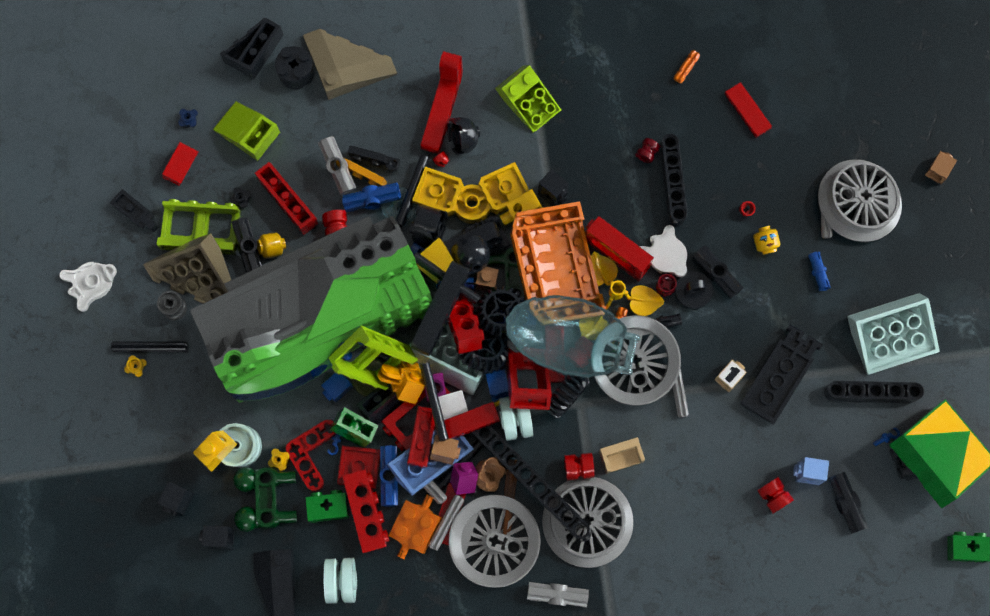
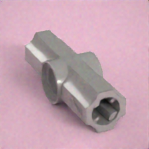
[318,136,356,195]
[527,582,589,607]

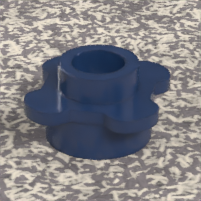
[178,109,198,127]

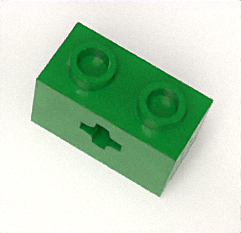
[330,407,378,448]
[306,490,349,523]
[947,532,990,563]

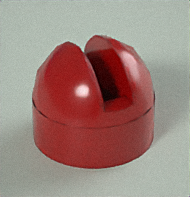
[432,151,449,167]
[739,201,756,217]

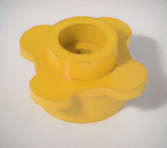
[124,355,147,377]
[268,448,290,471]

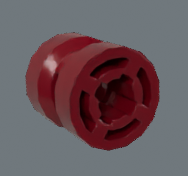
[635,138,661,164]
[656,274,677,297]

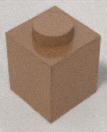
[925,151,957,184]
[476,267,499,291]
[429,435,461,465]

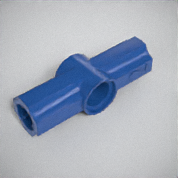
[342,182,401,212]
[380,445,398,507]

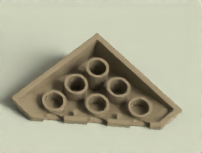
[303,29,397,100]
[143,233,231,304]

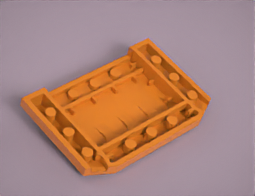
[510,201,607,326]

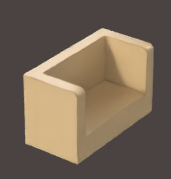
[599,437,645,474]

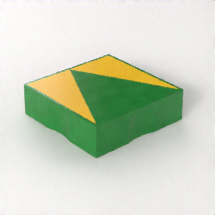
[889,399,990,509]

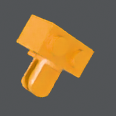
[377,361,425,404]

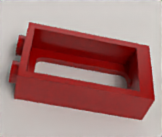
[585,216,654,282]
[506,349,552,410]
[382,385,450,451]

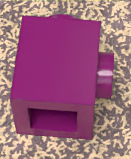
[450,462,478,495]

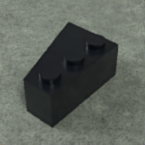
[220,18,284,79]

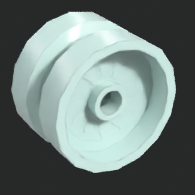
[499,397,533,441]
[219,423,262,468]
[324,558,357,604]

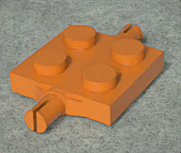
[389,494,442,559]

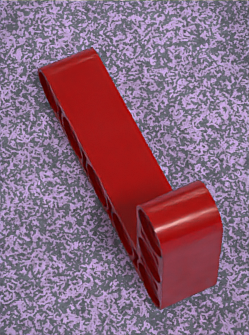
[420,51,463,154]

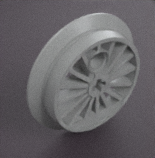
[818,160,902,242]
[591,316,681,405]
[542,477,633,568]
[449,495,541,588]

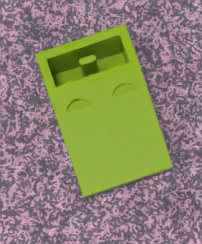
[495,65,561,133]
[213,101,280,161]

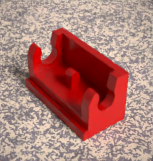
[162,142,199,186]

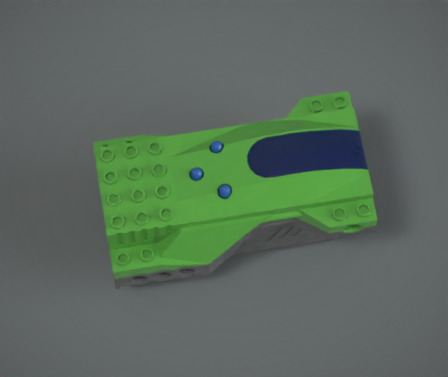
[190,216,432,403]

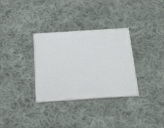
[438,390,468,420]

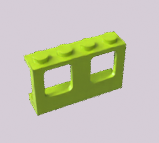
[157,199,241,255]
[329,325,418,390]

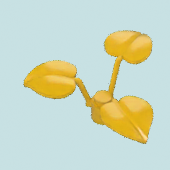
[579,252,664,340]

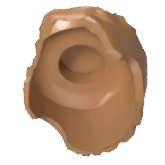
[475,457,506,492]

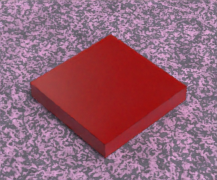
[337,445,380,489]

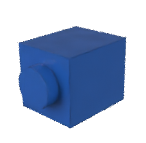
[486,370,509,402]
[321,373,353,402]

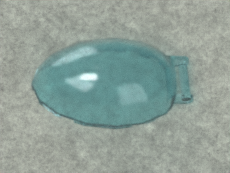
[506,295,640,378]

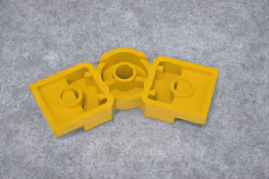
[412,162,529,224]

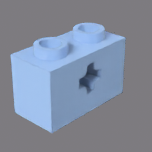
[793,457,829,485]

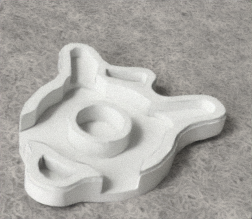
[639,225,687,277]
[59,262,117,312]

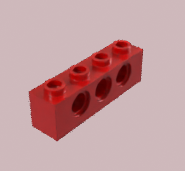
[255,161,319,235]
[438,285,484,354]
[342,469,389,553]

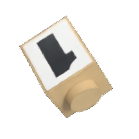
[715,360,747,392]

